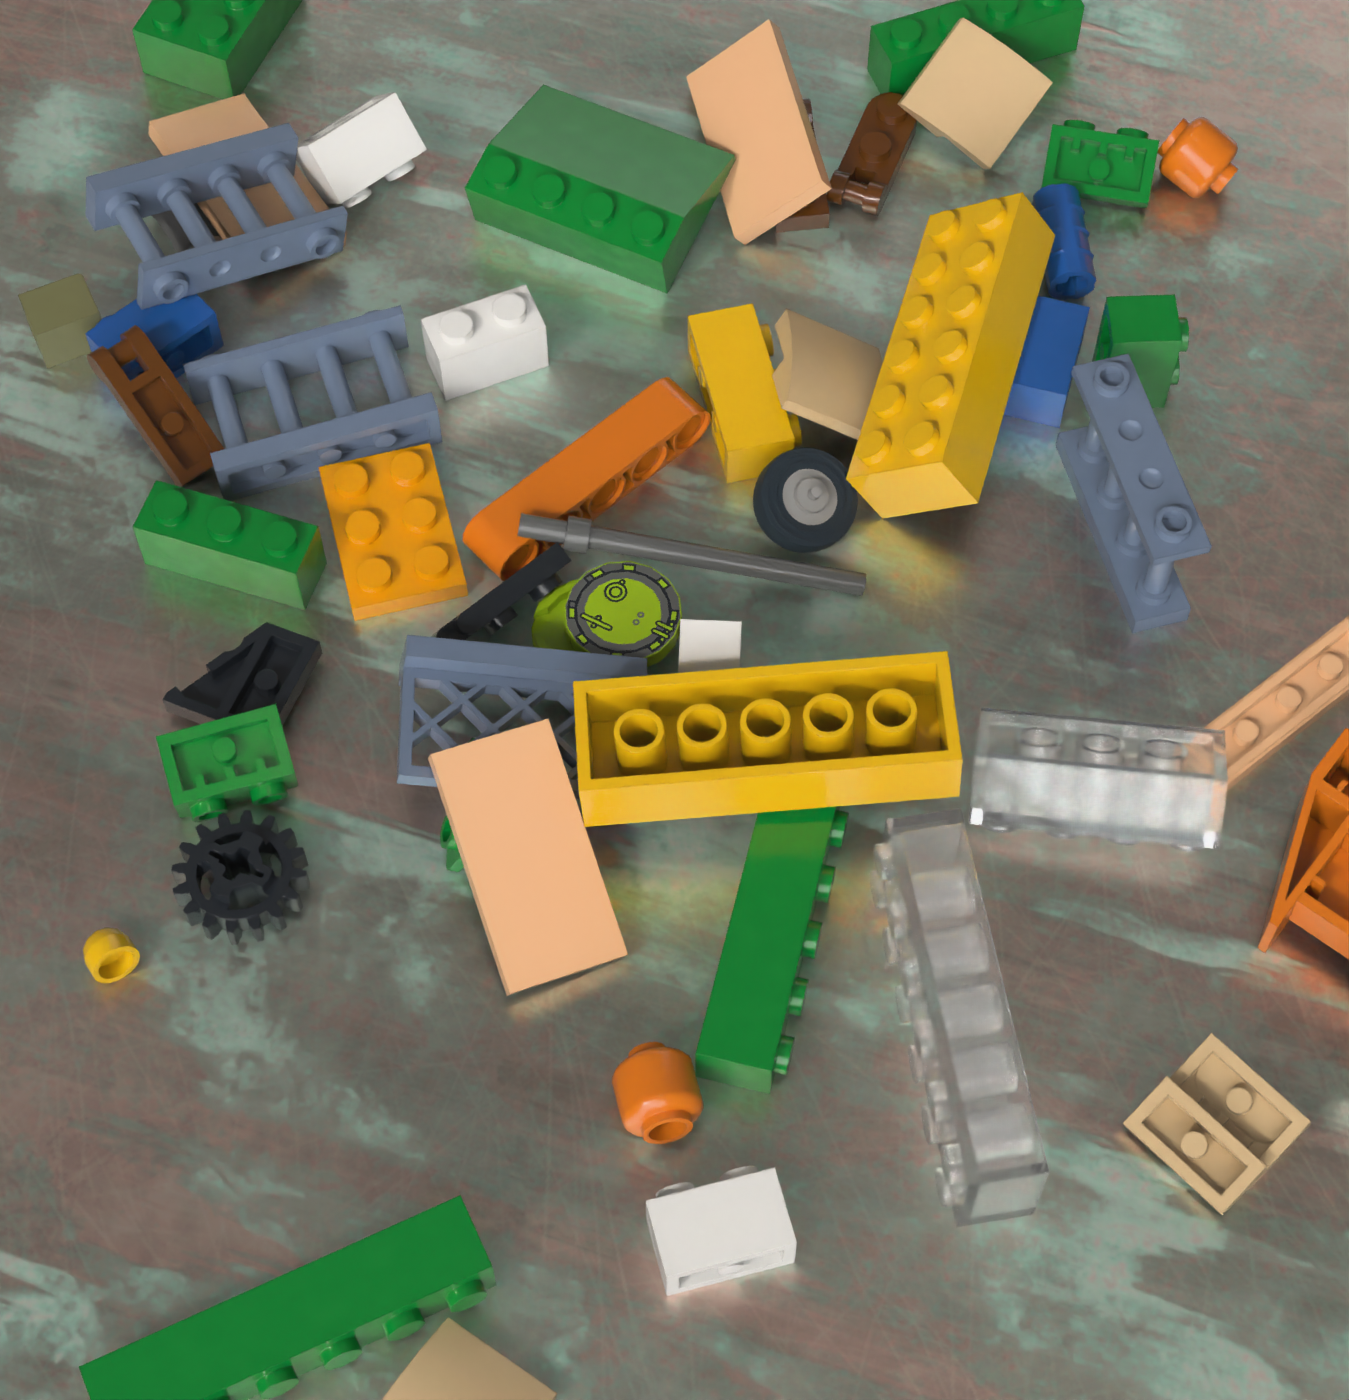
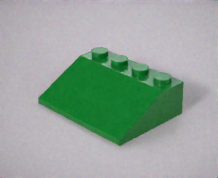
[465,84,735,294]

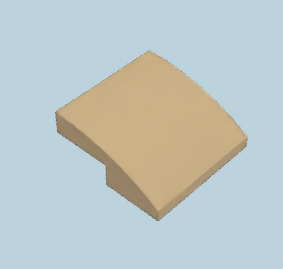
[898,18,1053,169]
[772,308,883,440]
[1123,1033,1311,1215]
[382,1317,557,1400]

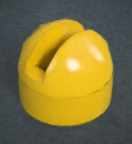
[83,927,140,983]

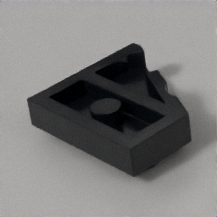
[163,622,322,726]

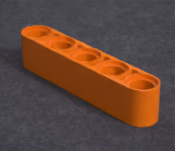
[462,377,711,581]

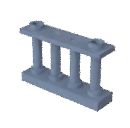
[85,123,348,310]
[183,305,443,501]
[1056,354,1212,633]

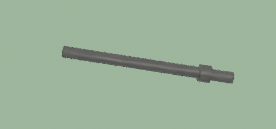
[517,513,866,596]

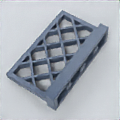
[397,635,647,800]

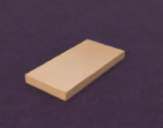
[686,19,832,245]
[148,93,347,247]
[428,719,628,996]

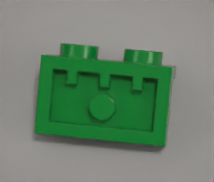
[1041,120,1160,209]
[156,704,298,822]

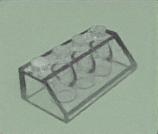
[969,708,1228,852]

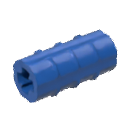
[1032,183,1096,300]

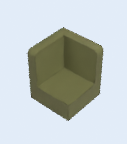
[18,273,101,369]

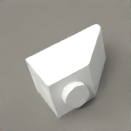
[678,619,742,673]

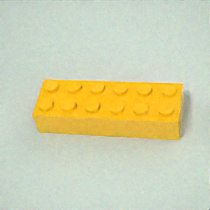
[846,192,1055,519]
[573,651,963,827]

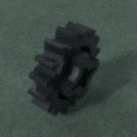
[171,810,310,945]

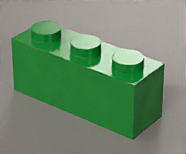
[132,480,327,610]

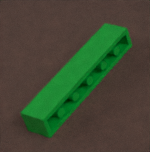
[695,806,849,1094]
[79,1195,497,1400]

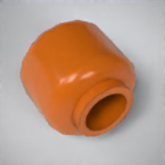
[1157,117,1239,198]
[612,1042,704,1144]

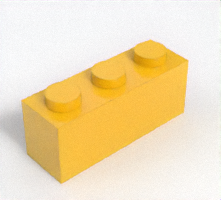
[688,303,802,484]

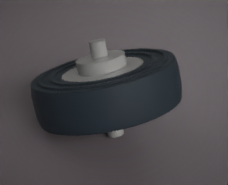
[753,448,858,553]

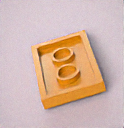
[318,443,468,621]

